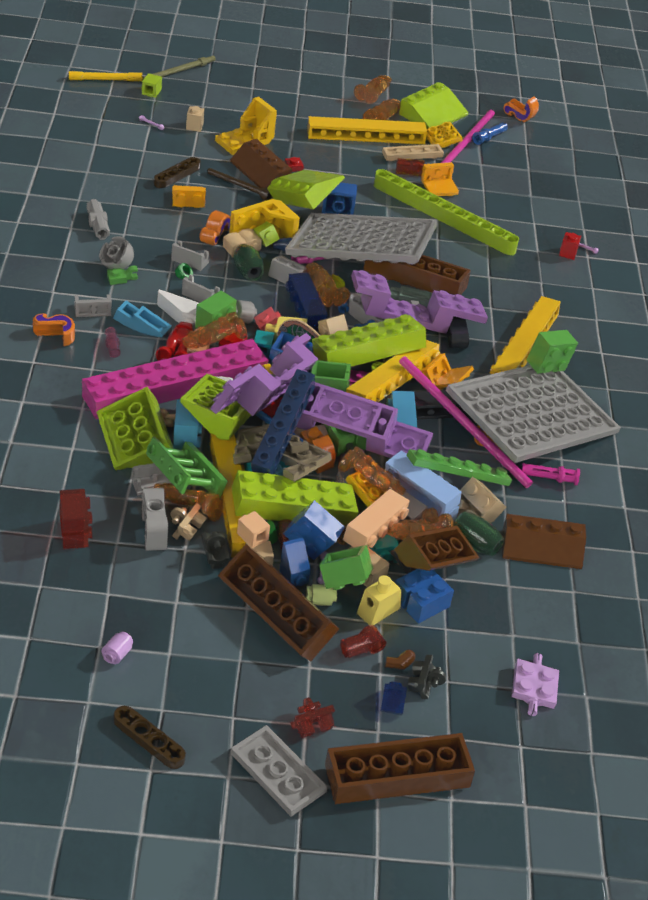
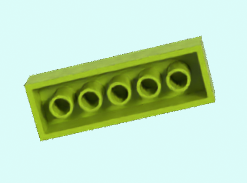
[312,314,426,367]
[232,470,358,529]

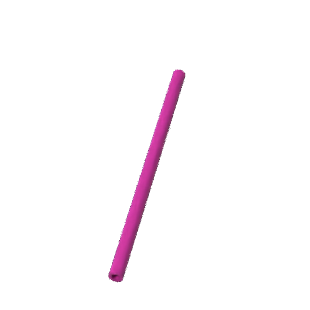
[441,110,495,163]
[399,356,533,488]

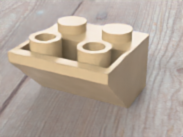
[457,476,506,528]

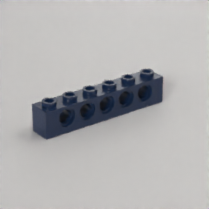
[251,369,315,474]

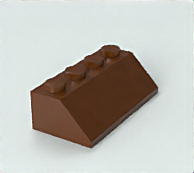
[230,139,292,188]
[502,514,586,569]
[394,526,479,571]

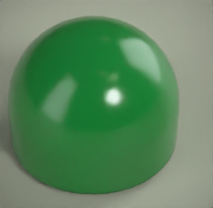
[175,263,193,279]

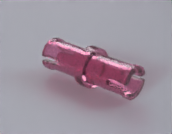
[105,327,121,358]

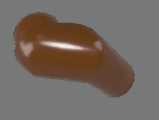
[385,649,416,669]

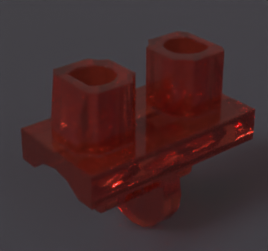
[395,158,425,176]
[290,697,335,738]

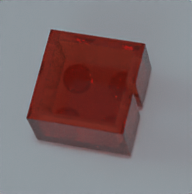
[59,489,92,549]

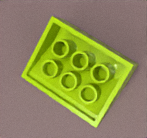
[399,82,468,129]
[267,170,345,209]
[180,374,251,440]
[96,386,174,470]

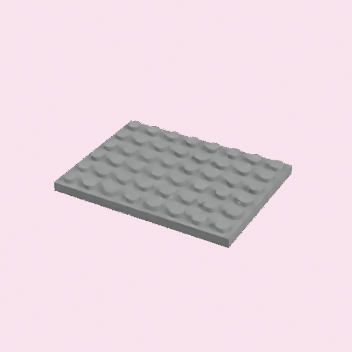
[285,213,437,264]
[445,365,621,463]

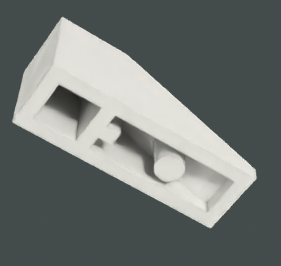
[157,289,199,330]

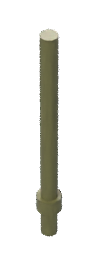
[142,55,216,81]

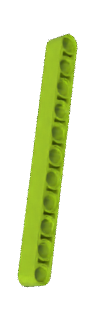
[374,169,519,255]

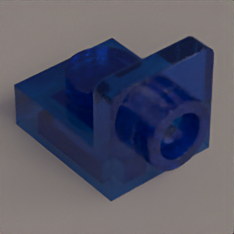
[380,682,407,715]

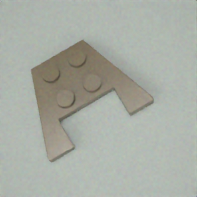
[233,424,309,464]
[250,442,332,481]

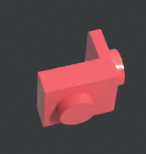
[254,307,281,331]

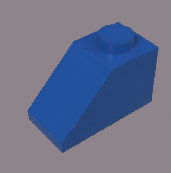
[279,538,310,587]

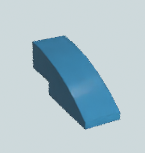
[113,300,172,337]

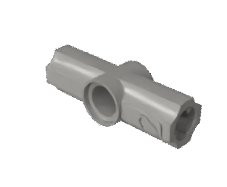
[87,199,110,240]

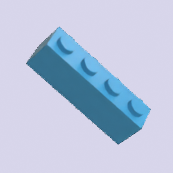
[387,391,417,428]

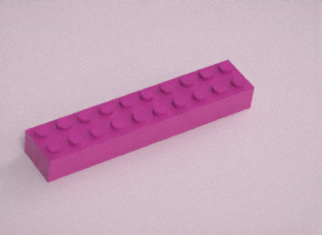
[82,339,268,419]

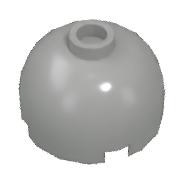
[99,236,134,270]

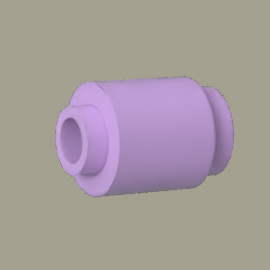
[101,632,133,664]

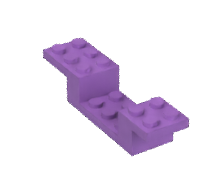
[351,270,488,334]
[210,333,318,416]
[297,382,433,458]

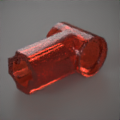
[340,625,387,658]

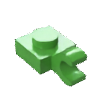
[107,266,138,285]

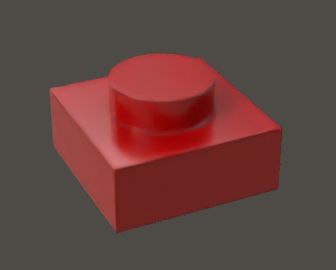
[285,157,304,172]

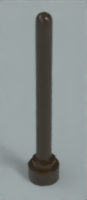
[207,168,272,201]

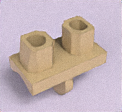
[171,503,207,541]

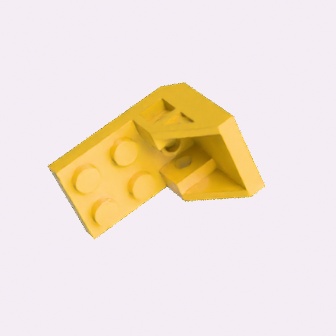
[215,97,277,155]
[229,199,300,239]

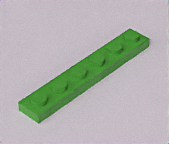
[406,449,512,486]

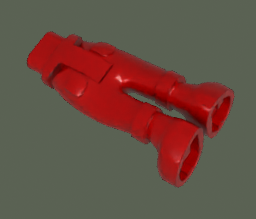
[156,321,193,361]

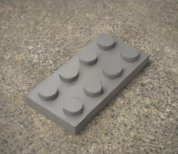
[230,725,327,816]

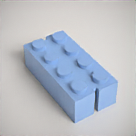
[384,450,461,529]

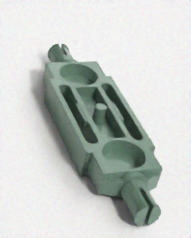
[390,286,432,308]

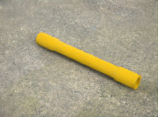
[69,71,142,82]

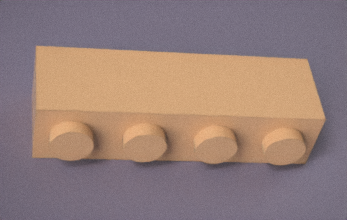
[343,489,410,548]

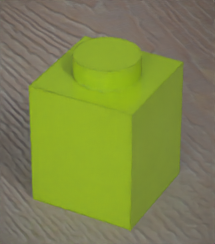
[142,73,162,98]
[253,222,280,247]

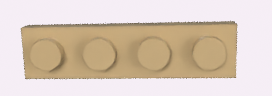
[382,144,444,161]

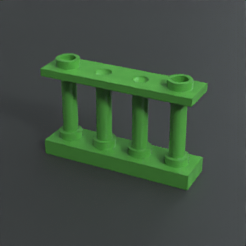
[146,437,228,498]

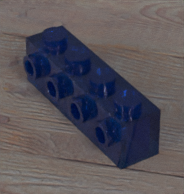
[286,273,327,329]

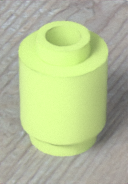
[306,584,337,606]

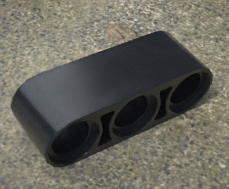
[447,316,469,348]

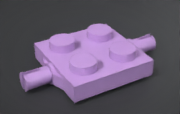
[512,653,559,716]

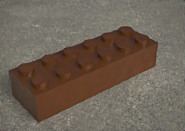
[363,255,471,295]
[218,544,339,662]
[325,733,475,804]

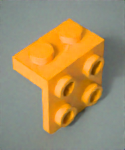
[421,162,459,196]
[172,185,206,208]
[421,353,474,390]

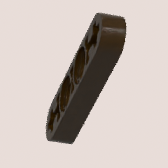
[154,157,201,188]
[114,705,186,769]

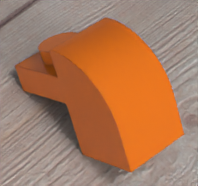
[299,426,336,474]

